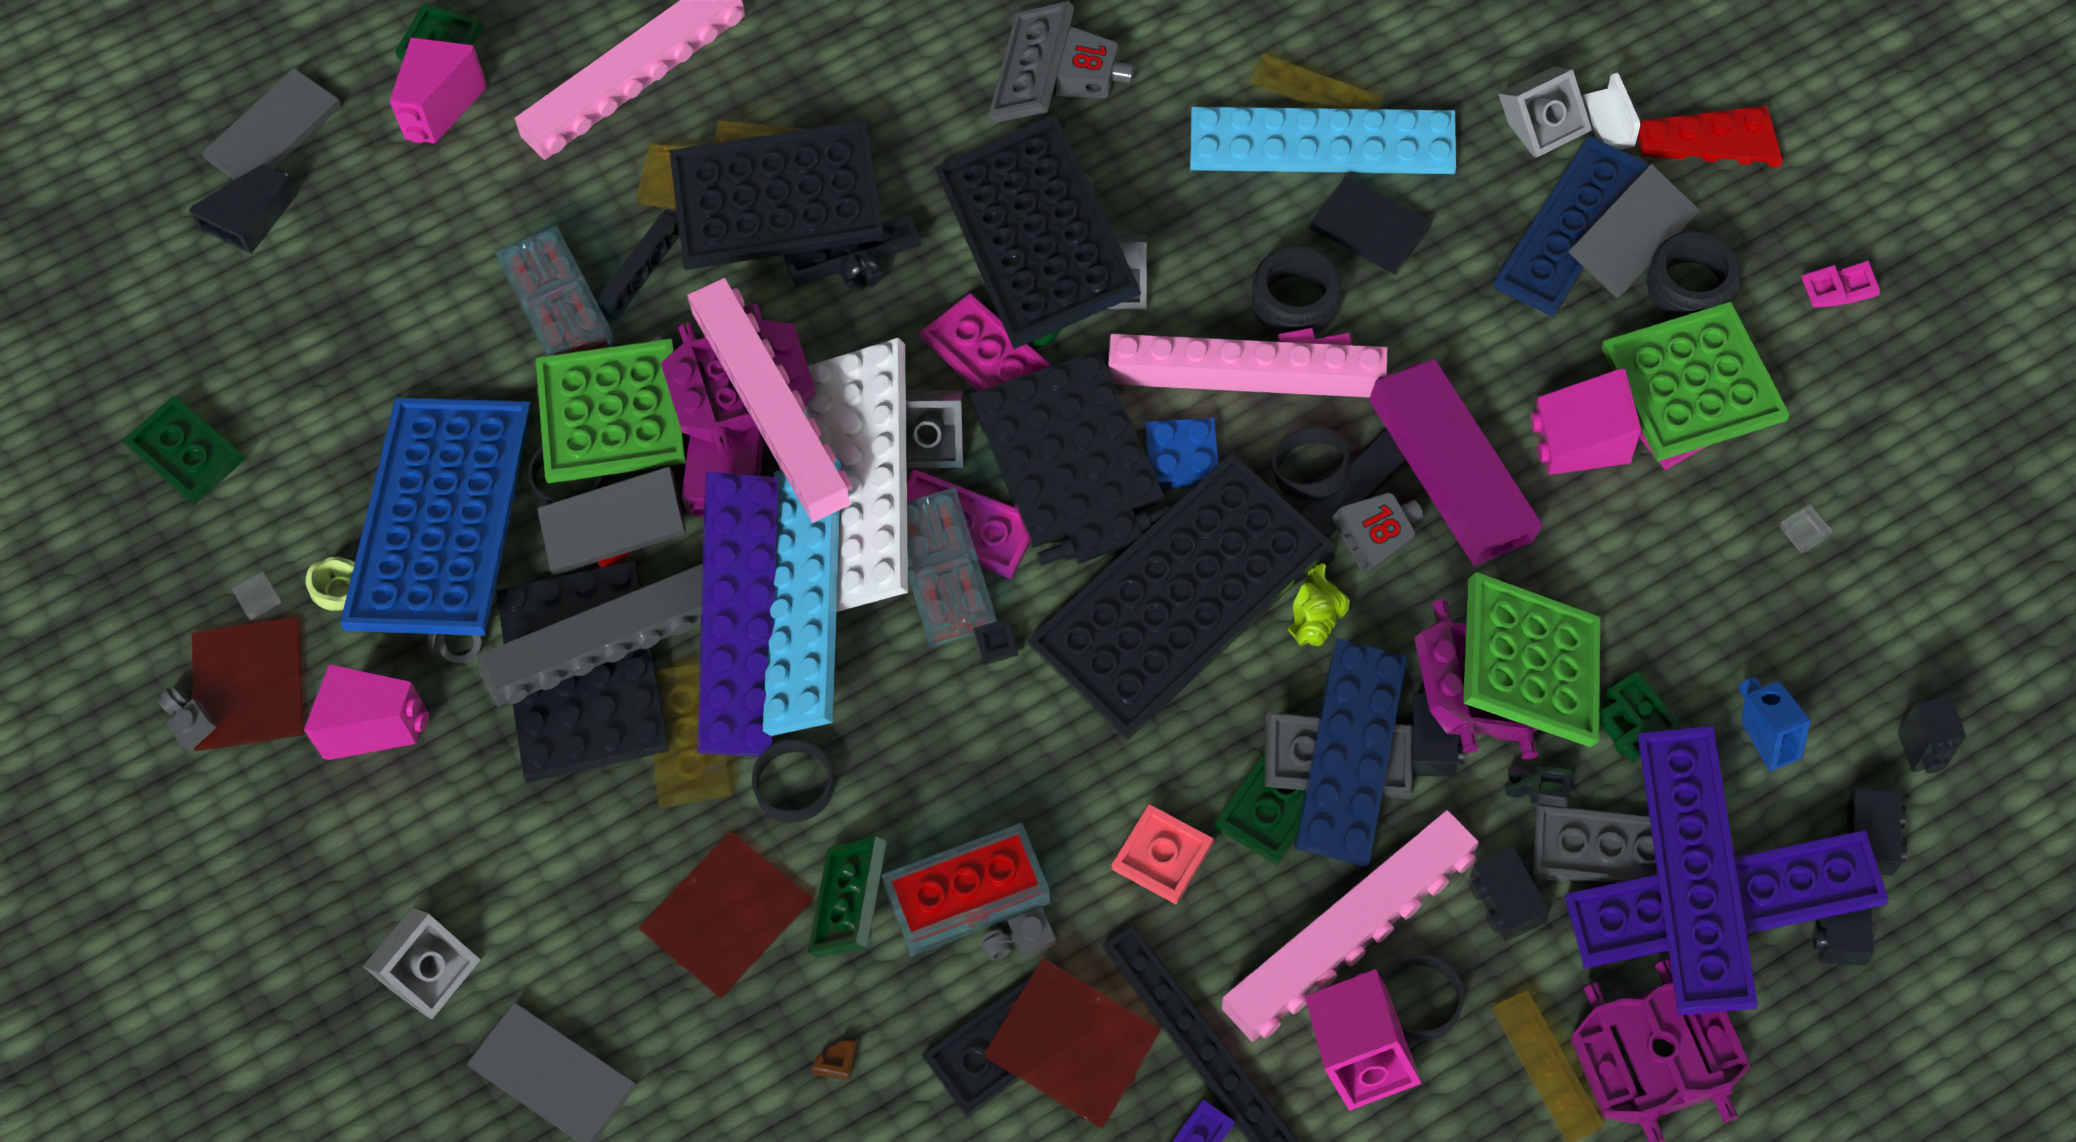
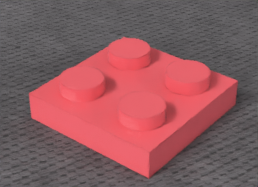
[1112,804,1214,905]

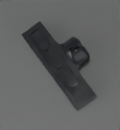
[783,214,921,291]

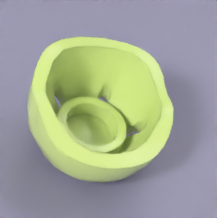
[306,557,355,611]

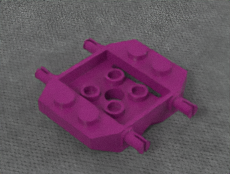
[661,303,816,456]
[1415,600,1539,759]
[1570,960,1751,1142]

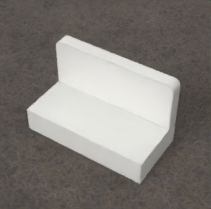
[1582,73,1640,150]

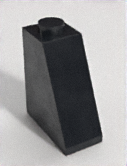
[189,164,297,254]

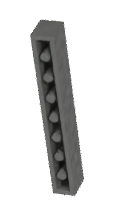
[478,564,702,707]

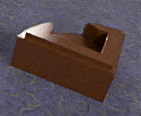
[811,1039,858,1080]

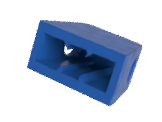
[1739,677,1811,772]

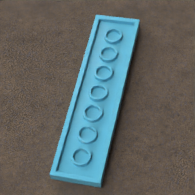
[1190,107,1456,174]
[763,458,841,736]

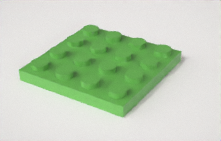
[1601,302,1789,462]
[536,339,686,483]
[1464,572,1600,747]

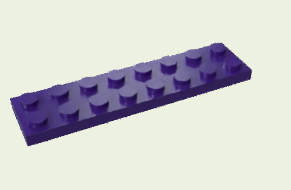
[697,472,778,757]
[1638,726,1758,1016]
[1565,830,1888,969]

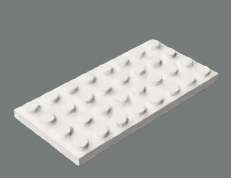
[780,338,908,612]

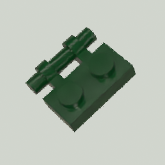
[1599,671,1683,764]

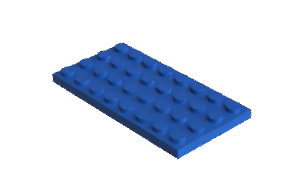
[340,398,532,636]

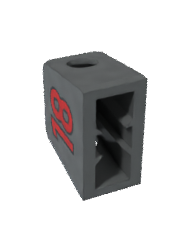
[1055,27,1135,99]
[1331,493,1423,576]

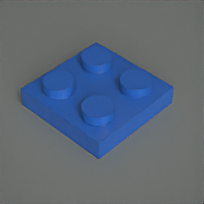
[1145,418,1218,489]

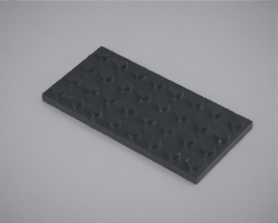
[934,114,1142,349]
[1027,453,1333,741]

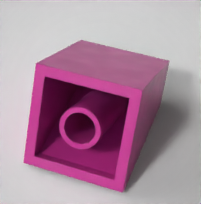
[390,38,487,143]
[1530,369,1641,475]
[304,664,429,760]
[1305,969,1422,1111]

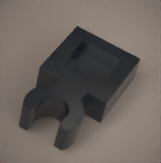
[1505,766,1573,808]

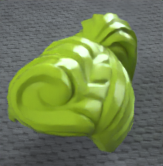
[1288,563,1350,647]

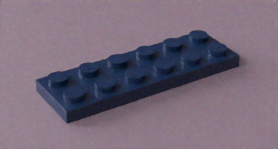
[1493,136,1649,317]
[1294,638,1407,867]

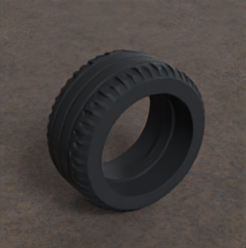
[1647,231,1741,319]
[1251,246,1342,335]

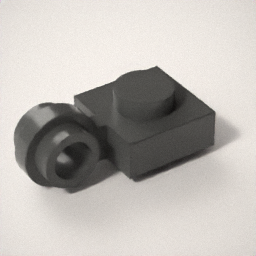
[158,685,217,752]
[981,907,1056,960]

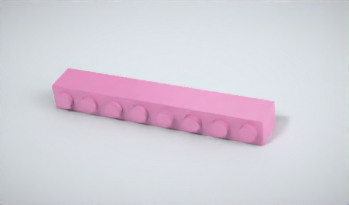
[515,0,745,160]
[687,278,852,523]
[1108,334,1387,397]
[1222,810,1478,1043]

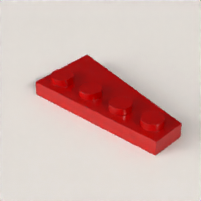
[1637,106,1782,167]

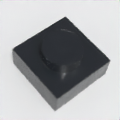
[973,619,1019,665]

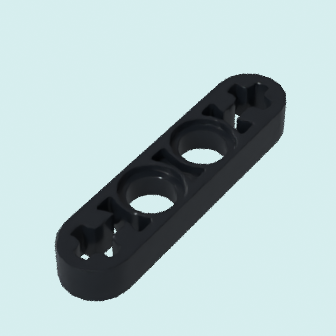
[598,209,680,317]

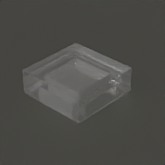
[1780,505,1832,553]
[232,571,282,620]

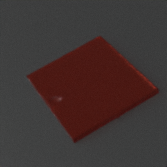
[192,617,304,752]
[639,832,812,999]
[983,958,1161,1129]

